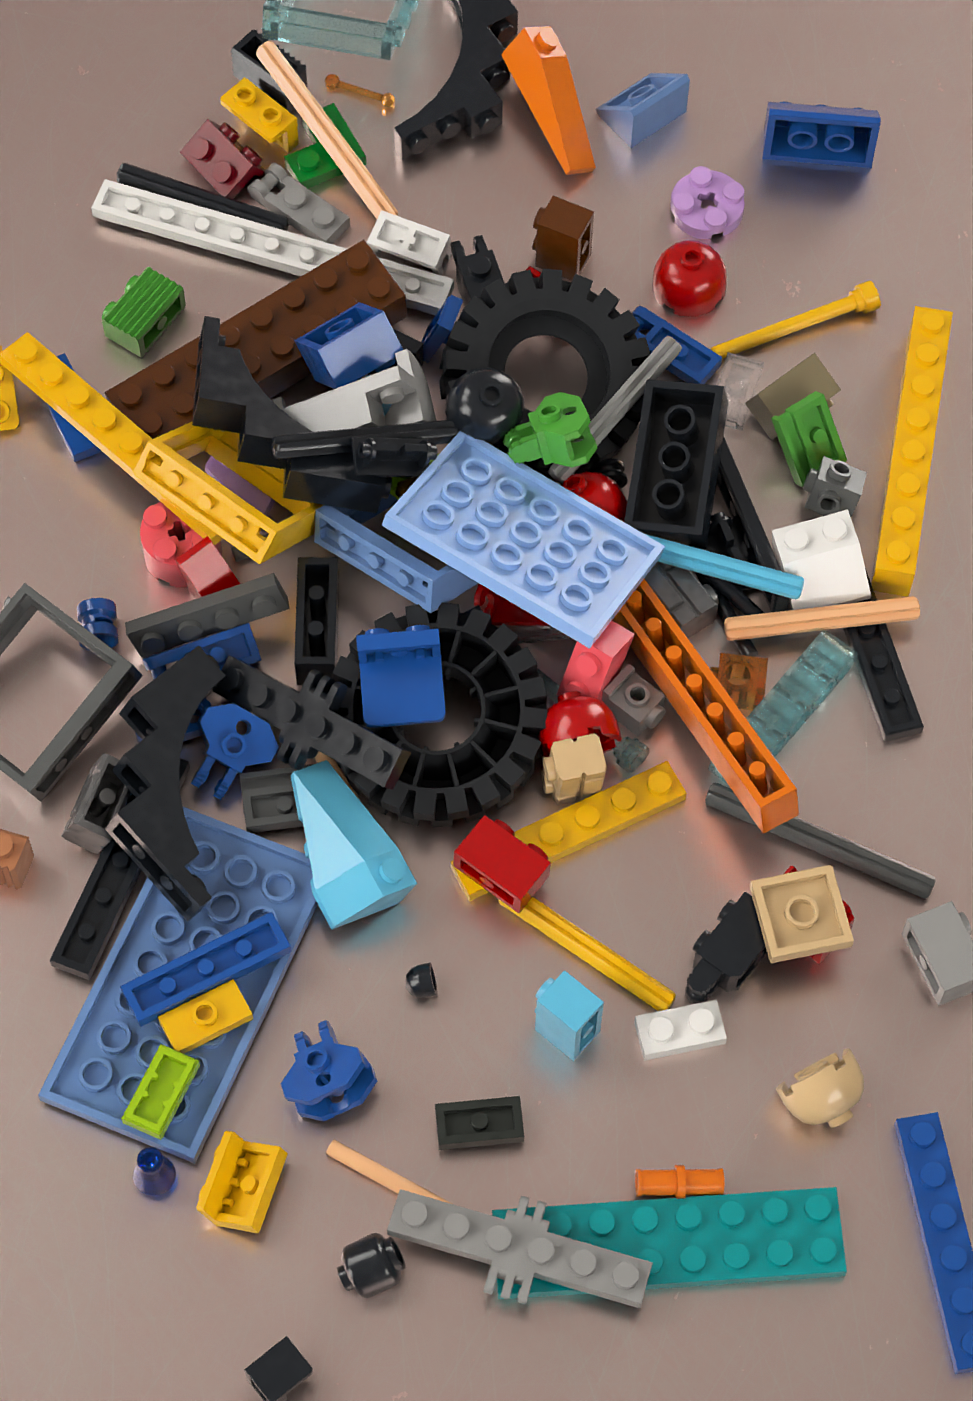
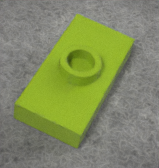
[121,1044,200,1140]

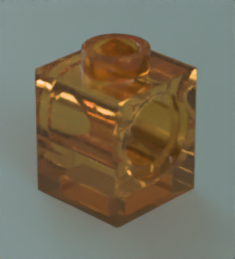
[710,653,768,711]

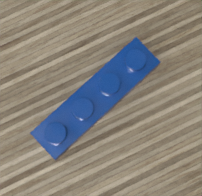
[120,912,292,1027]

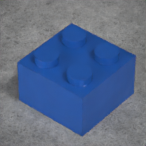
[295,302,403,389]

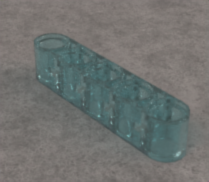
[708,630,858,783]

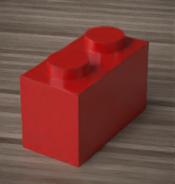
[453,815,551,913]

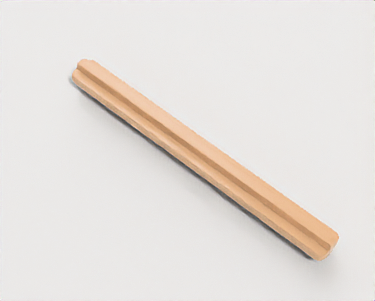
[256,40,398,219]

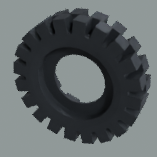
[439,269,651,482]

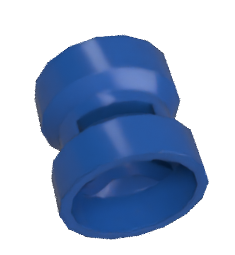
[77,598,119,651]

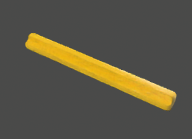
[498,897,676,1011]

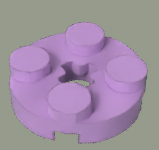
[670,166,745,239]

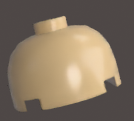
[776,1048,864,1128]

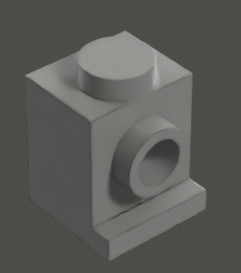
[602,664,666,736]

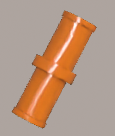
[635,1165,724,1199]

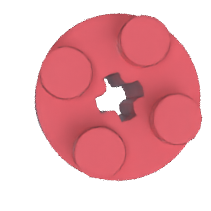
[140,502,222,588]

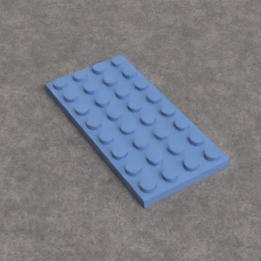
[38,807,318,1164]

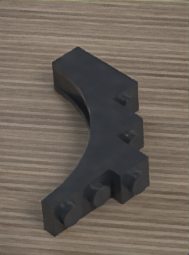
[394,0,518,160]

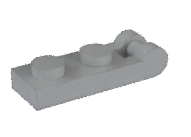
[247,163,350,244]

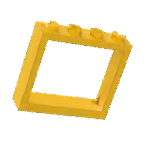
[132,422,323,564]

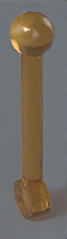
[325,74,395,107]

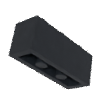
[294,557,339,685]

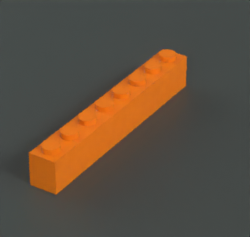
[612,579,799,834]

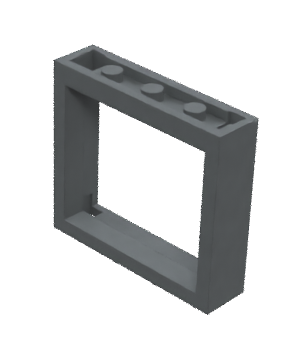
[0,583,143,802]

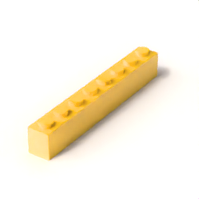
[871,306,953,597]

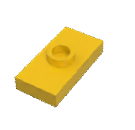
[158,979,253,1054]

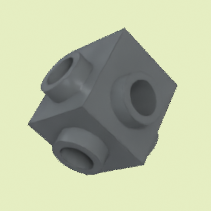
[802,456,867,517]

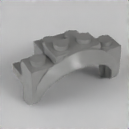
[272,349,437,432]

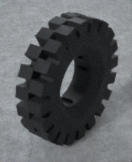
[332,602,548,828]

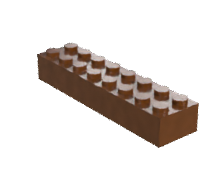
[104,240,407,439]

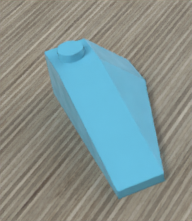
[290,760,417,930]

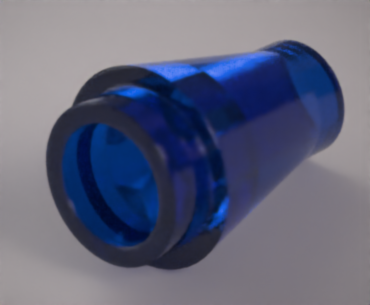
[133,1147,176,1196]

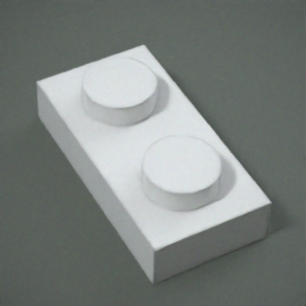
[634,999,727,1061]

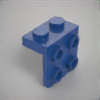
[356,625,446,728]

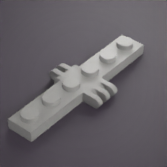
[387,1189,653,1308]

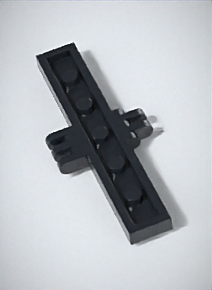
[213,655,411,790]

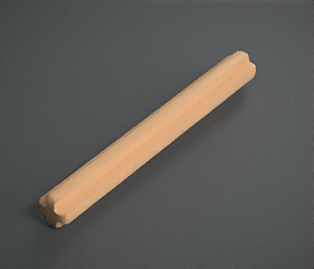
[724,596,920,641]

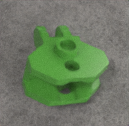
[503,392,597,468]

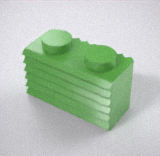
[102,267,186,358]

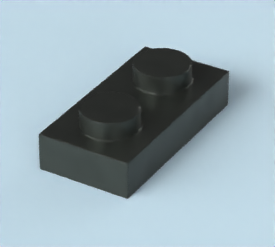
[435,1096,524,1150]

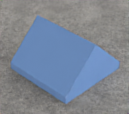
[595,73,690,148]

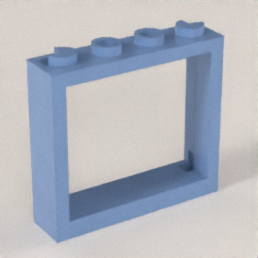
[314,494,478,613]

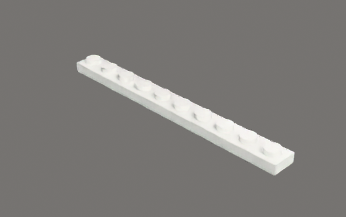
[91,179,454,315]

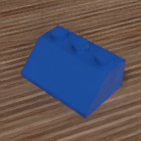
[762,102,881,168]

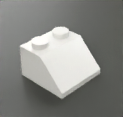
[772,509,871,610]

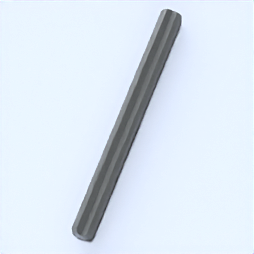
[705,783,936,899]

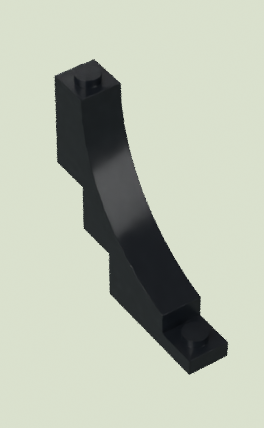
[192,316,392,513]
[105,646,226,922]

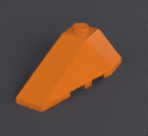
[501,26,596,175]

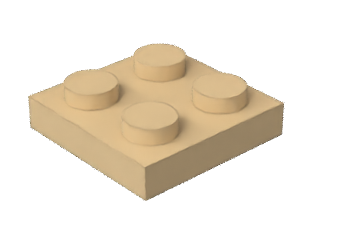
[749,865,854,964]

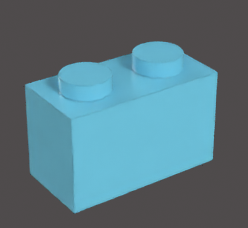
[534,970,604,1061]

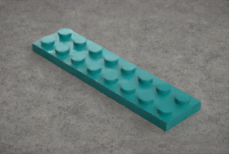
[492,1187,847,1300]

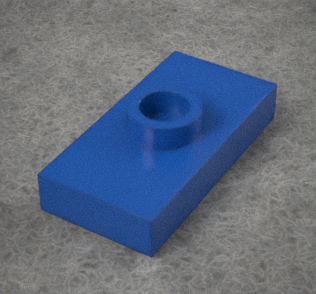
[421,294,463,363]

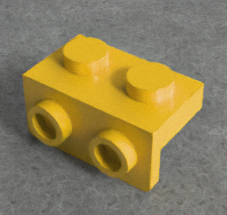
[220,77,299,153]
[197,1131,288,1233]

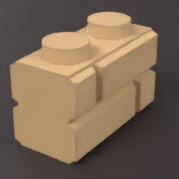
[540,733,607,805]

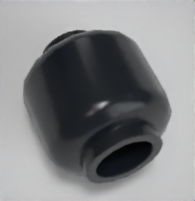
[337,1233,406,1298]

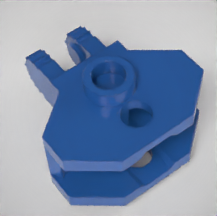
[191,703,279,800]
[281,1020,377,1121]

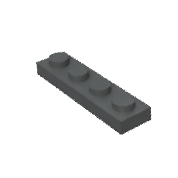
[125,573,290,658]

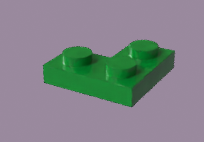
[284,103,366,189]

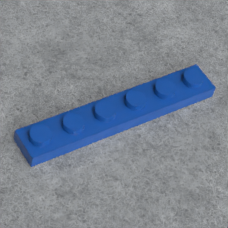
[894,1112,973,1375]

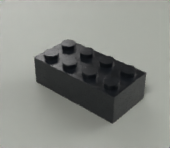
[624,379,729,550]

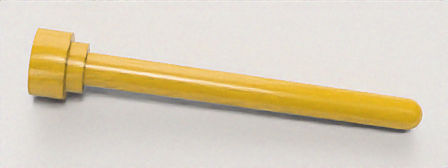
[710,280,881,359]

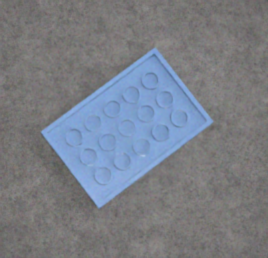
[382,431,665,649]

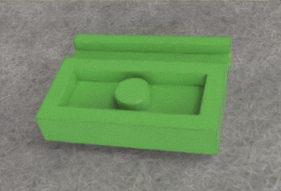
[771,391,847,487]

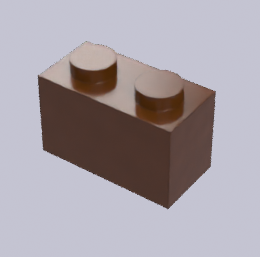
[532,196,594,281]

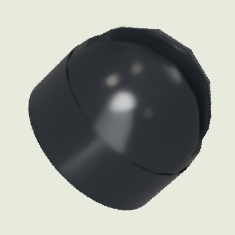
[406,962,437,998]

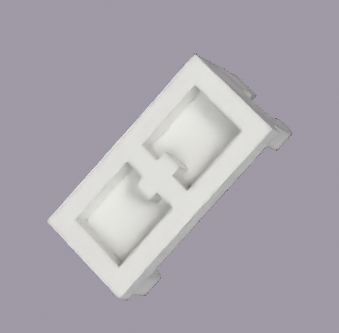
[367,210,452,275]

